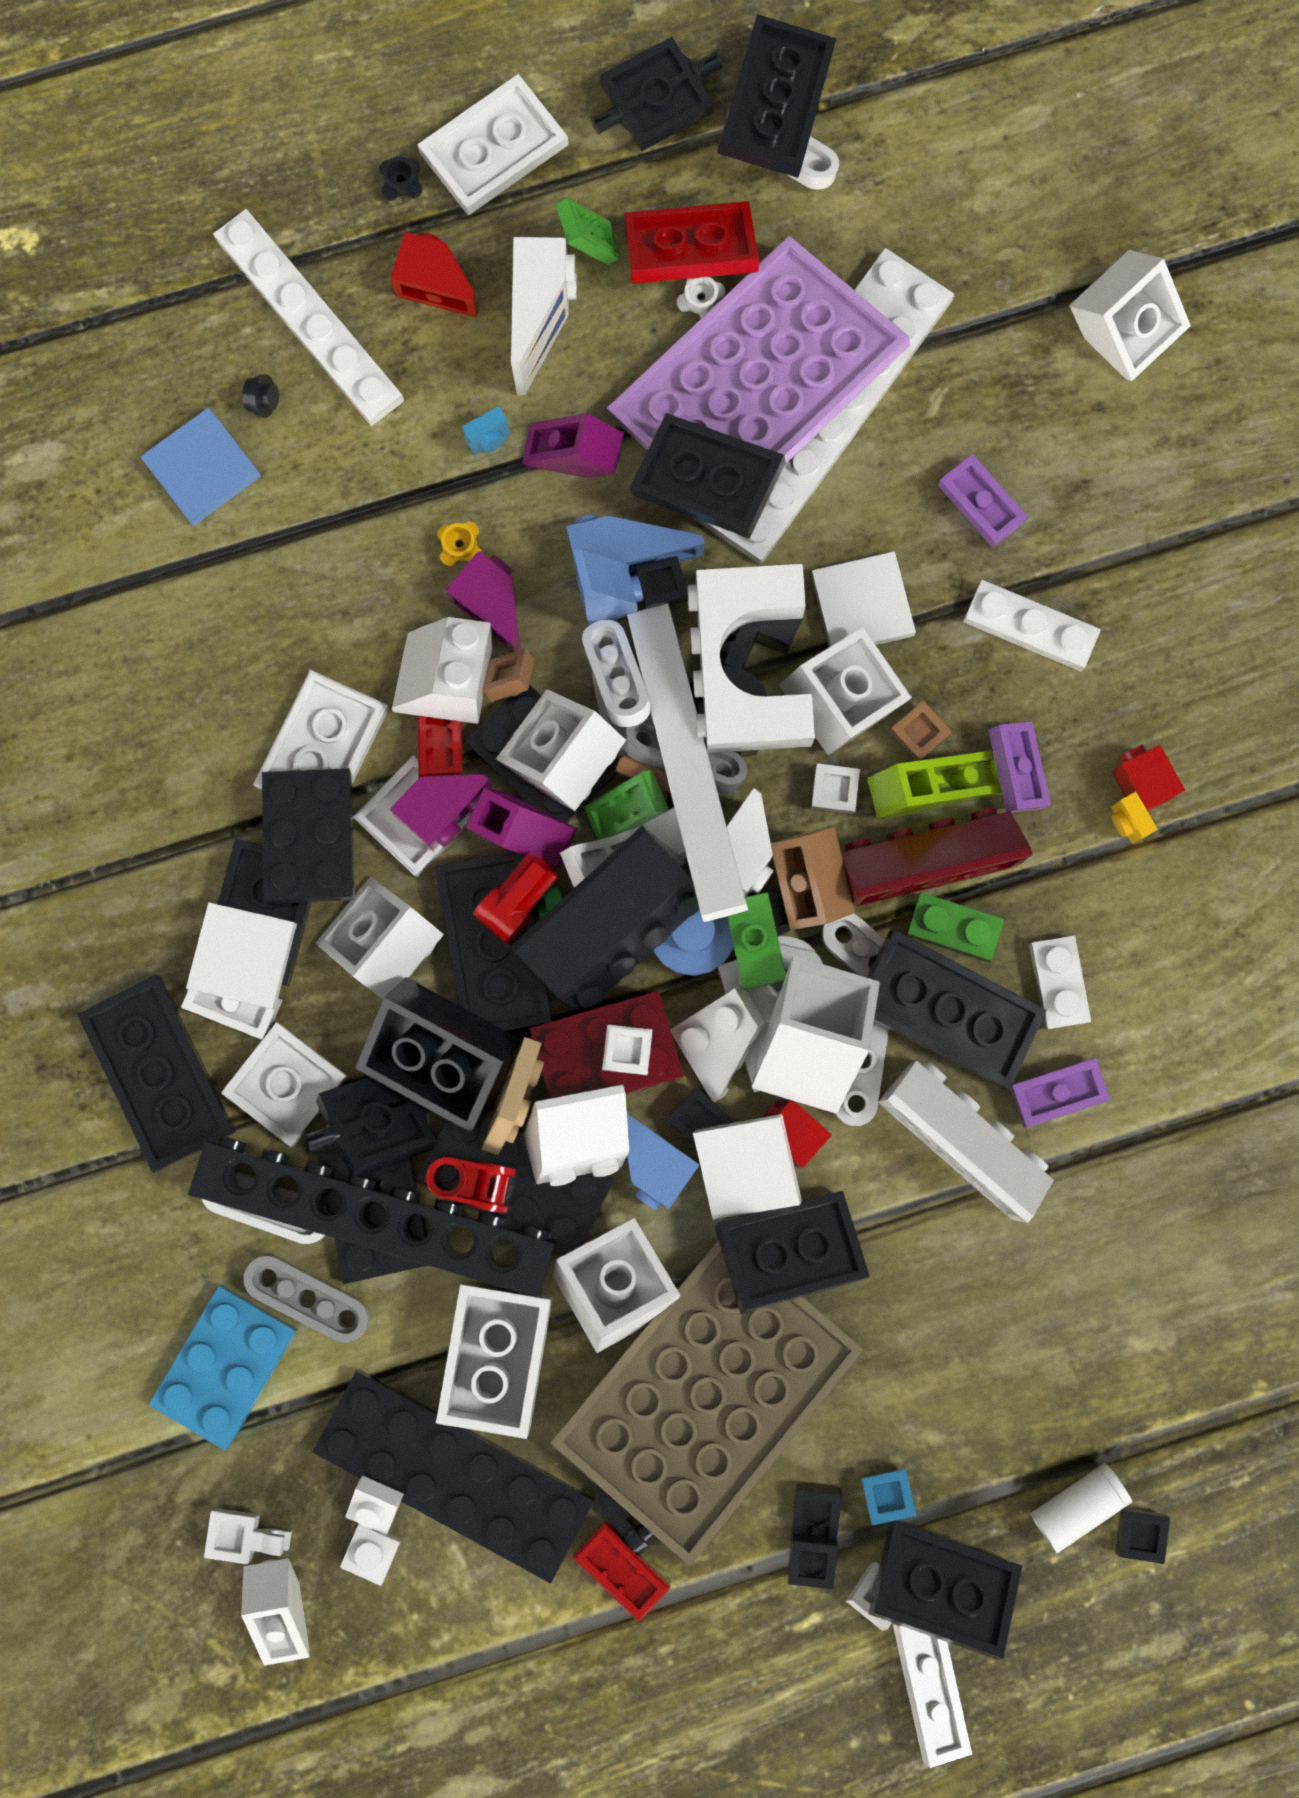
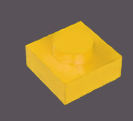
[1111,792,1158,844]

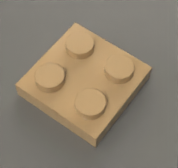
[481,1037,544,1155]

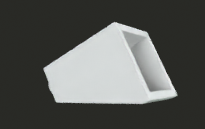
[751,955,880,1114]

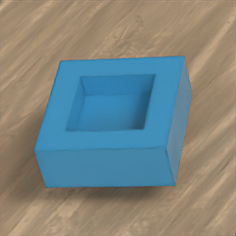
[462,406,510,455]
[862,1469,917,1526]

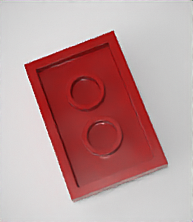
[624,201,759,284]

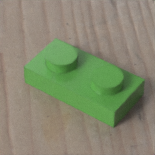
[906,892,1004,962]

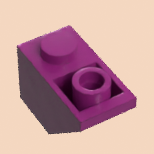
[390,774,492,851]
[466,788,578,868]

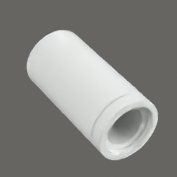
[1030,1463,1132,1553]

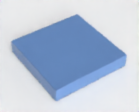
[141,407,262,527]

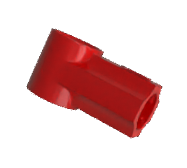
[473,852,560,944]

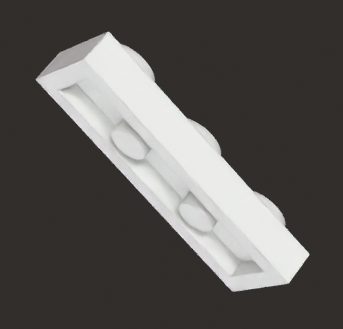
[963,580,1101,672]
[892,1623,972,1768]

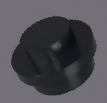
[242,374,279,418]

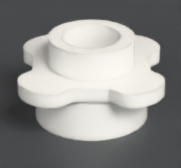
[677,277,725,319]

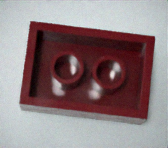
[530,991,684,1099]

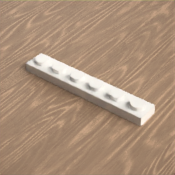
[213,209,404,427]

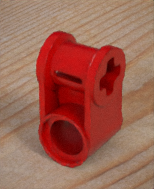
[426,1156,516,1214]

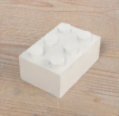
[436,1281,553,1439]

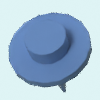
[653,909,734,976]

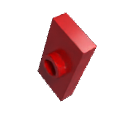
[417,715,463,778]
[573,1520,671,1622]

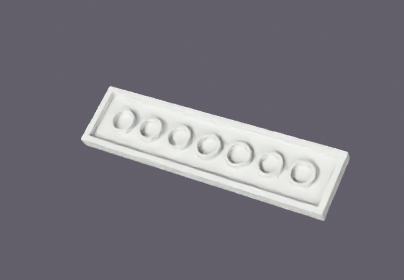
[692,248,955,565]

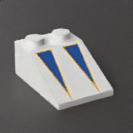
[511,237,577,395]

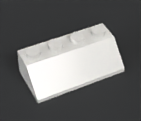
[878,1061,1054,1223]

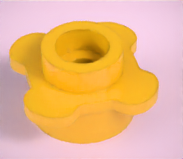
[437,521,482,566]

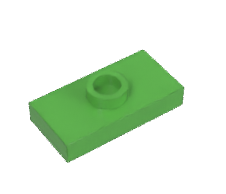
[555,197,621,265]
[583,770,669,840]
[727,893,786,990]

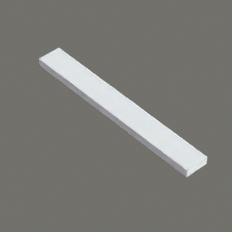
[627,603,748,922]

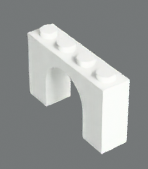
[688,564,815,753]

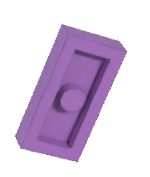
[938,454,1028,548]
[988,722,1051,813]
[1010,1058,1111,1128]

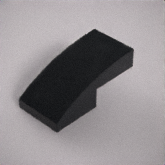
[788,1483,842,1589]

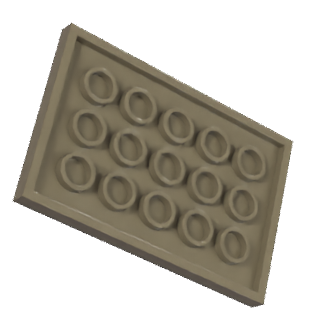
[550,1240,864,1566]

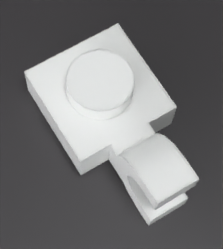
[204,1508,292,1564]

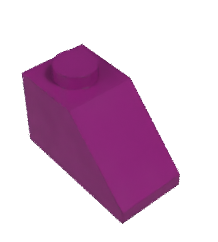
[522,413,624,478]
[445,551,520,652]

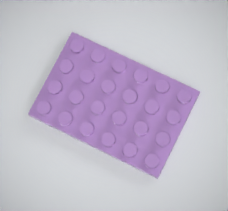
[607,236,910,463]

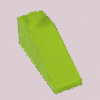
[867,750,1002,820]

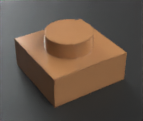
[483,648,535,702]
[889,700,952,761]

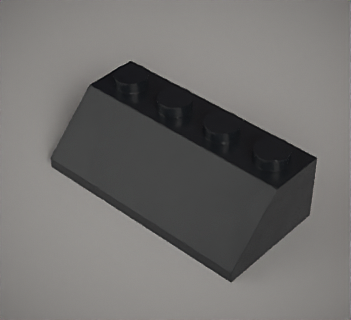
[511,825,700,1013]

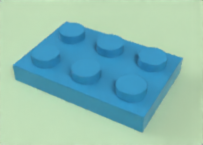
[149,1285,298,1451]

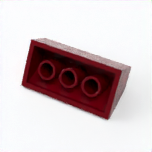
[841,807,1033,908]

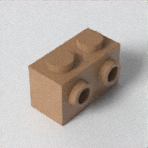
[771,827,855,930]

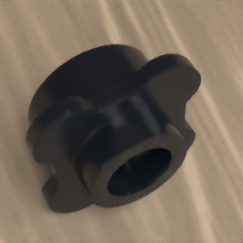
[379,156,423,201]

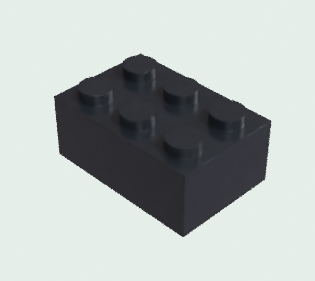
[355,977,522,1133]

